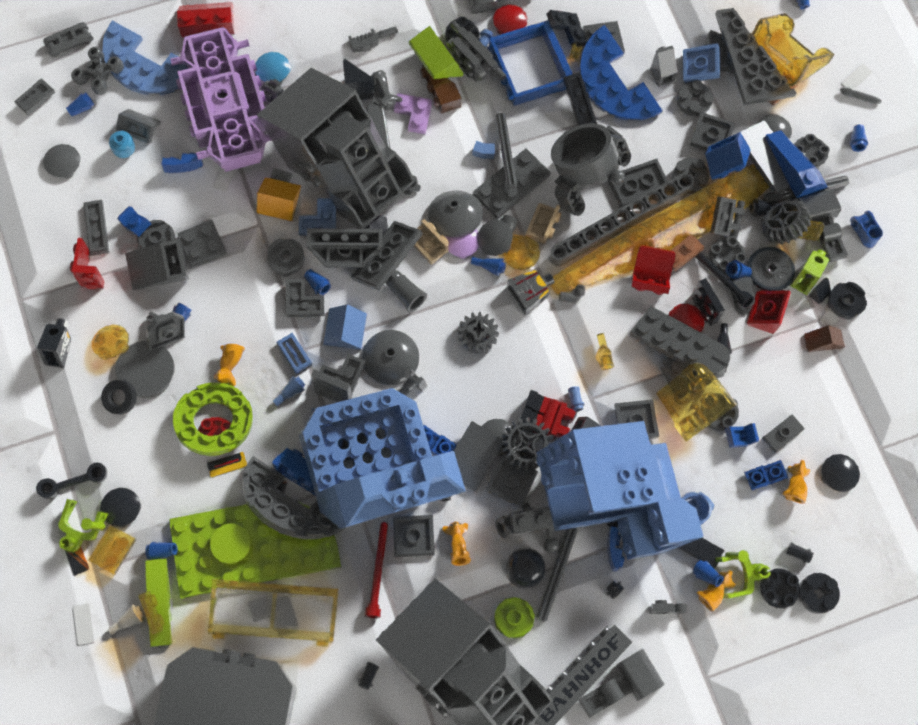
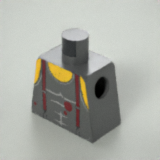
[507,270,555,315]

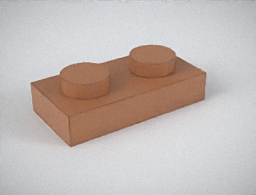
[670,234,704,272]

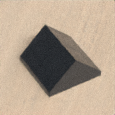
[343,59,375,100]

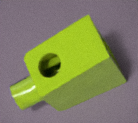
[791,249,829,295]

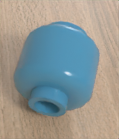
[109,131,135,158]

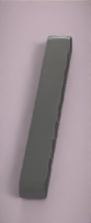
[550,173,693,266]

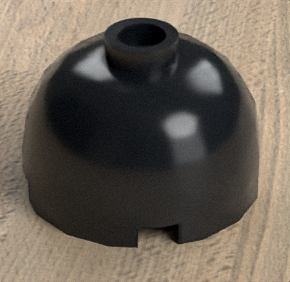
[505,548,546,589]

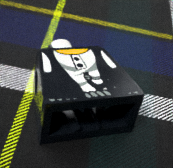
[37,318,71,368]

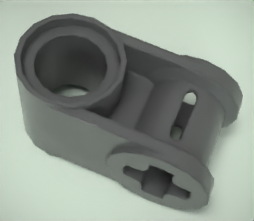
[730,276,755,314]

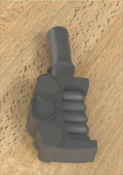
[348,26,398,53]

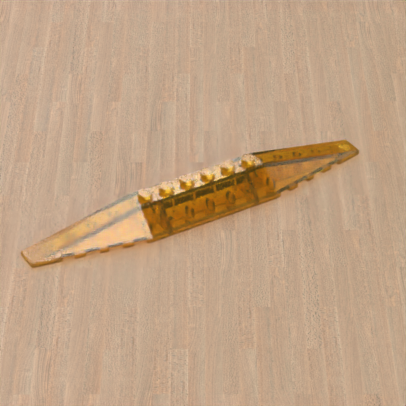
[550,164,769,296]

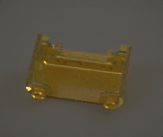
[752,13,835,87]

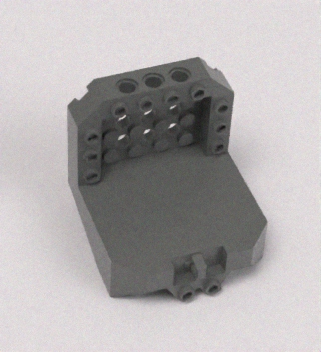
[154,647,297,725]

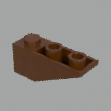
[420,64,462,114]

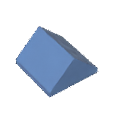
[323,304,367,350]

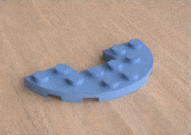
[103,20,189,95]

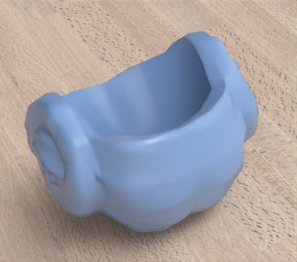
[681,492,714,525]

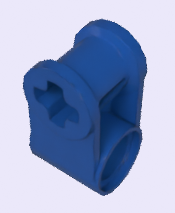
[850,210,883,248]

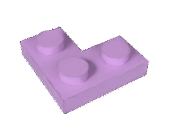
[394,93,432,134]

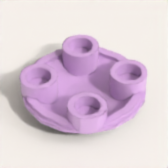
[445,229,479,259]

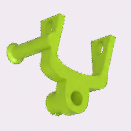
[58,499,108,552]
[715,550,771,599]

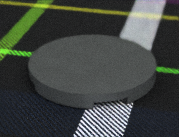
[115,341,175,398]

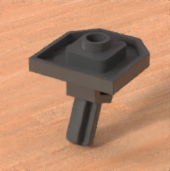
[146,312,185,351]

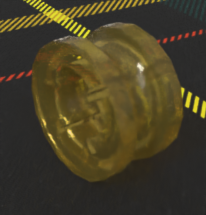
[569,44,582,62]

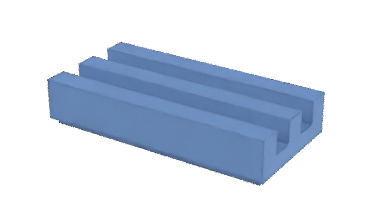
[276,332,312,374]

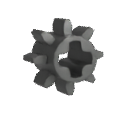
[261,79,284,102]

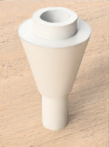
[108,604,145,635]

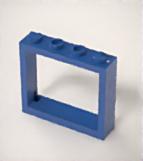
[487,20,573,106]

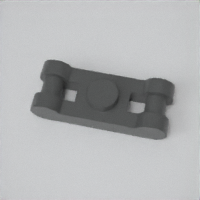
[43,22,93,57]

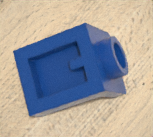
[117,206,151,237]

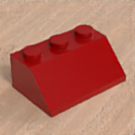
[177,2,235,38]

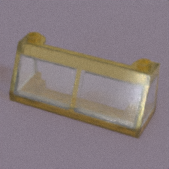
[208,579,339,647]

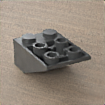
[125,239,189,290]

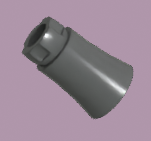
[385,270,427,312]

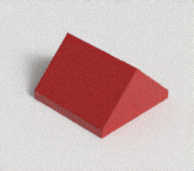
[747,290,791,334]

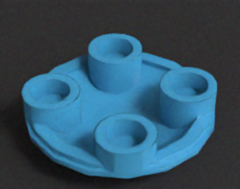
[255,52,291,82]

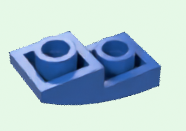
[161,152,203,173]
[423,425,457,455]
[744,460,789,491]
[607,526,625,572]

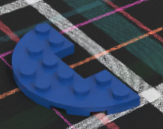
[580,25,663,121]

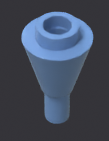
[273,376,306,406]

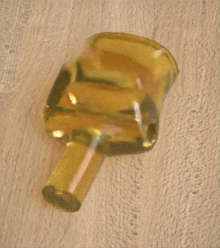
[596,333,615,370]

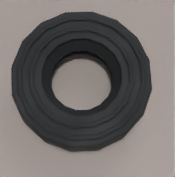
[101,380,137,415]

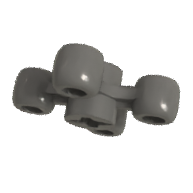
[71,47,124,95]

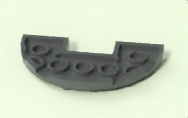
[242,456,346,539]

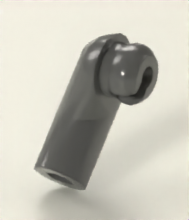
[559,284,586,303]

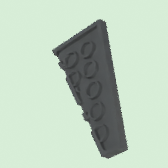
[715,8,797,106]

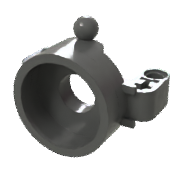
[551,123,631,216]

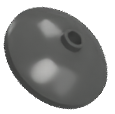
[428,190,483,237]
[362,330,419,385]

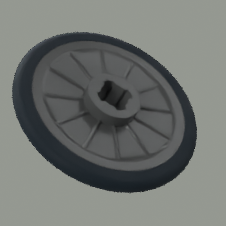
[747,247,795,291]

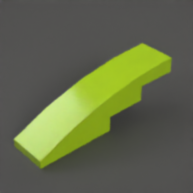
[145,558,173,647]

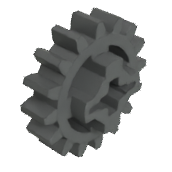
[458,312,499,353]

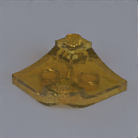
[656,363,737,442]

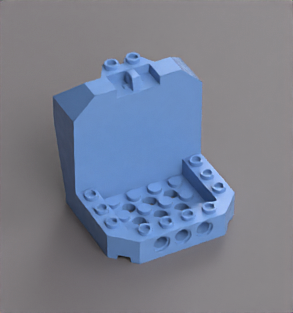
[299,388,466,529]

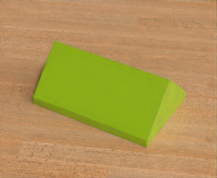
[408,26,464,79]

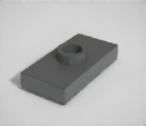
[14,78,55,115]
[762,414,805,453]

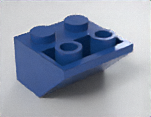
[705,132,751,180]

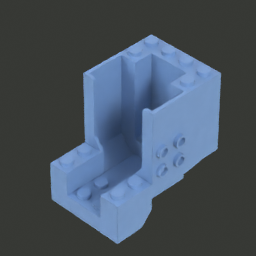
[536,421,704,560]

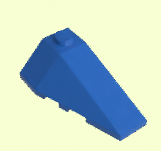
[765,130,828,198]

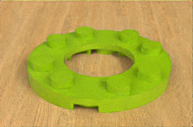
[173,382,253,456]

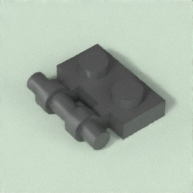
[710,196,745,238]

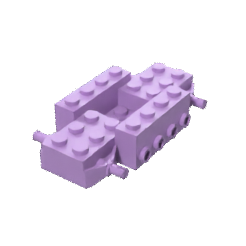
[170,27,272,172]

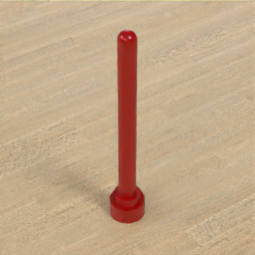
[364,522,388,619]

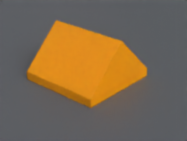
[257,177,301,222]

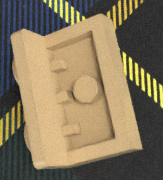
[525,203,562,244]
[414,219,449,265]

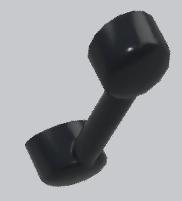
[36,462,108,499]

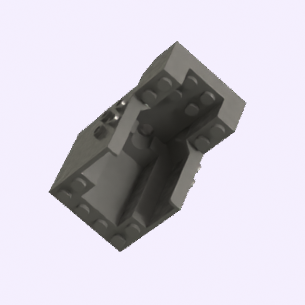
[257,68,415,229]
[376,578,553,725]

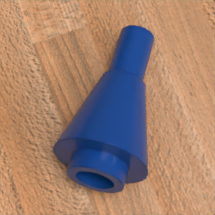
[471,257,506,276]

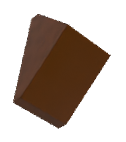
[804,325,845,352]

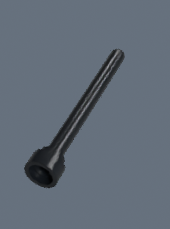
[695,252,754,308]

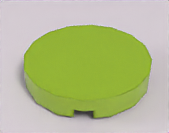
[210,523,251,565]
[494,597,535,639]

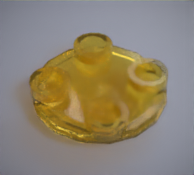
[503,234,540,270]
[92,324,129,360]

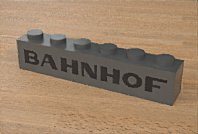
[535,625,632,725]

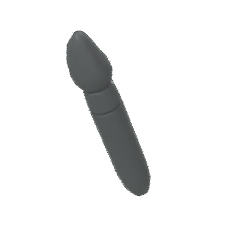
[840,88,882,104]

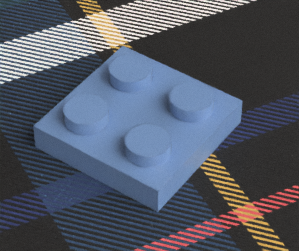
[683,43,720,83]

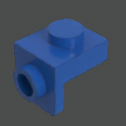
[725,423,759,448]

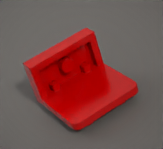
[70,238,105,290]
[631,245,676,295]

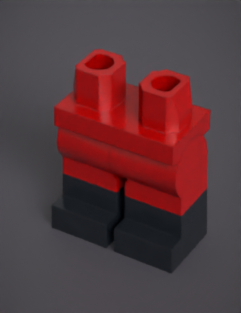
[521,390,576,440]

